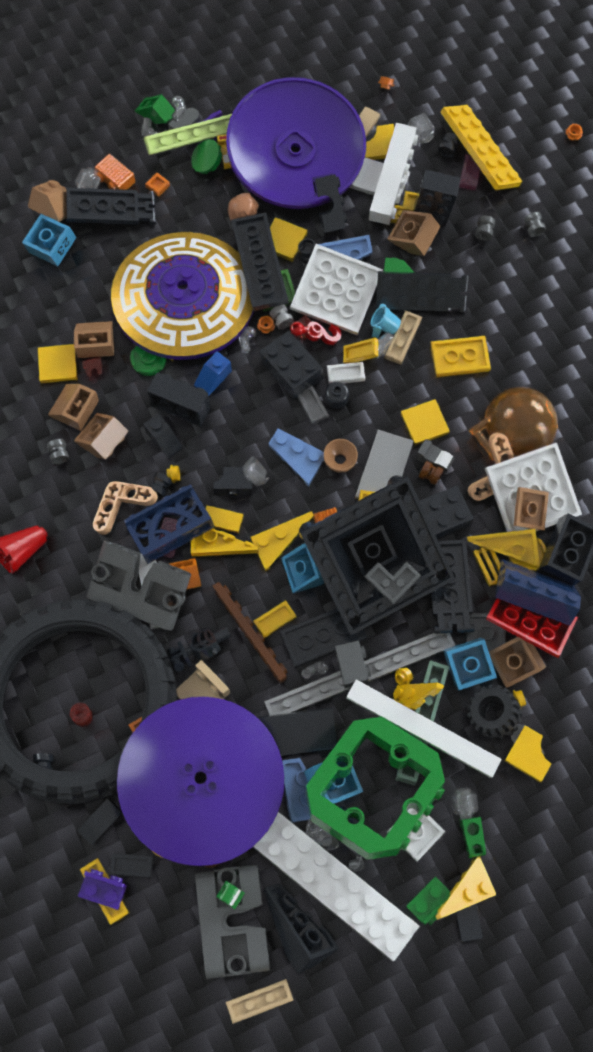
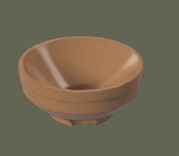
[324,439,358,473]

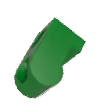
[460,817,486,858]
[216,881,245,910]

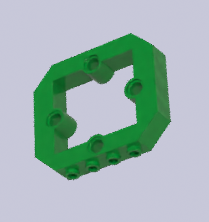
[306,717,445,860]

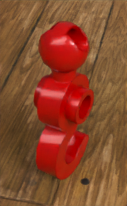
[290,322,342,345]

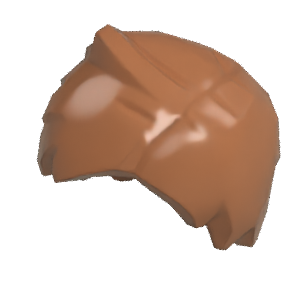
[228,193,259,220]

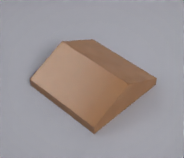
[513,487,549,530]

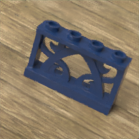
[124,485,215,564]

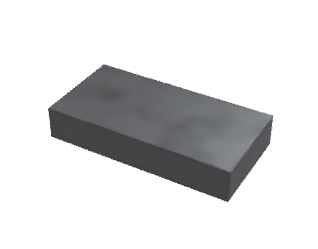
[297,386,329,425]

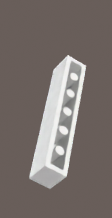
[369,123,418,225]

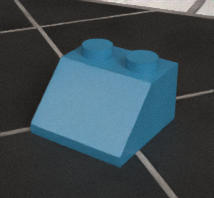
[281,543,324,593]

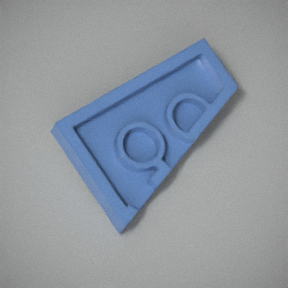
[318,235,373,260]
[269,428,324,487]
[282,758,311,823]

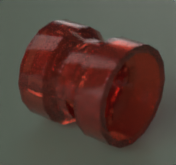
[70,703,93,727]

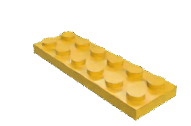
[440,105,522,190]

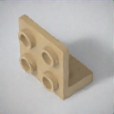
[176,660,230,699]

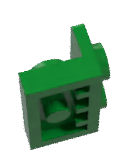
[406,876,450,926]

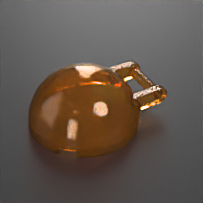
[469,387,558,461]

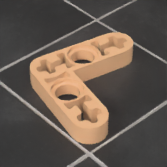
[468,432,514,501]
[93,481,158,535]

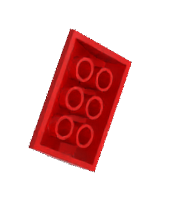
[486,598,578,658]

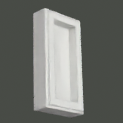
[326,362,365,384]

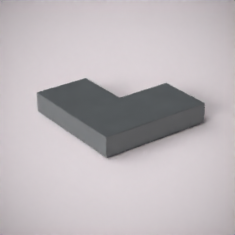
[364,562,421,605]

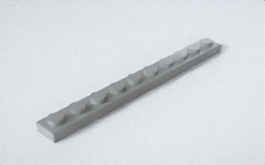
[264,633,455,715]

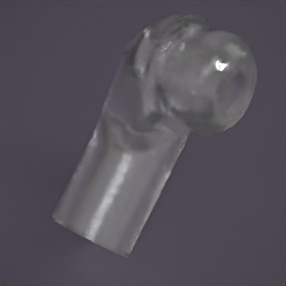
[239,327,256,353]
[302,661,328,679]

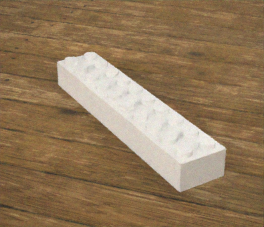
[253,812,419,961]

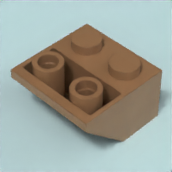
[74,321,114,358]
[48,384,99,431]

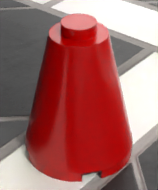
[0,525,48,573]

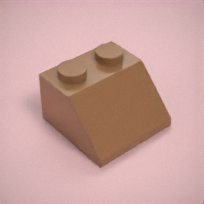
[28,180,67,222]
[387,210,440,256]
[74,413,128,460]
[489,637,546,688]

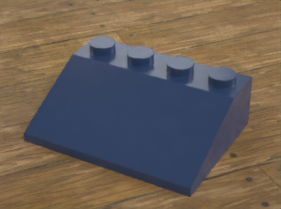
[495,559,581,626]

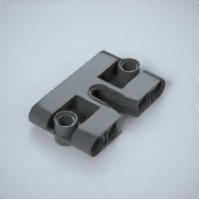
[86,541,191,630]
[195,864,270,979]

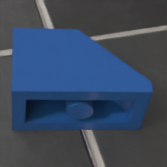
[194,351,232,396]

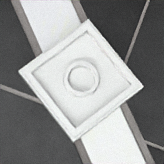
[387,809,445,862]

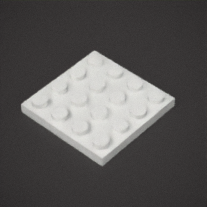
[290,244,383,335]
[485,442,582,532]

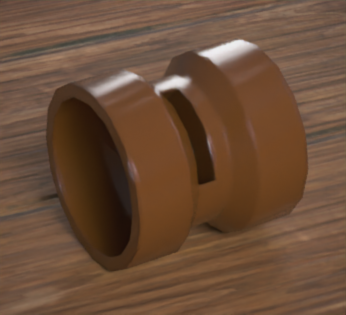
[419,461,444,486]

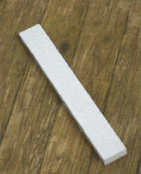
[346,680,502,778]

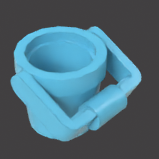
[371,304,401,338]

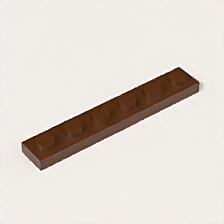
[213,582,288,684]

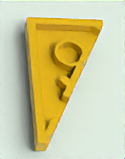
[251,511,314,571]
[191,528,259,556]
[467,529,540,566]
[393,682,444,710]
[436,857,496,920]

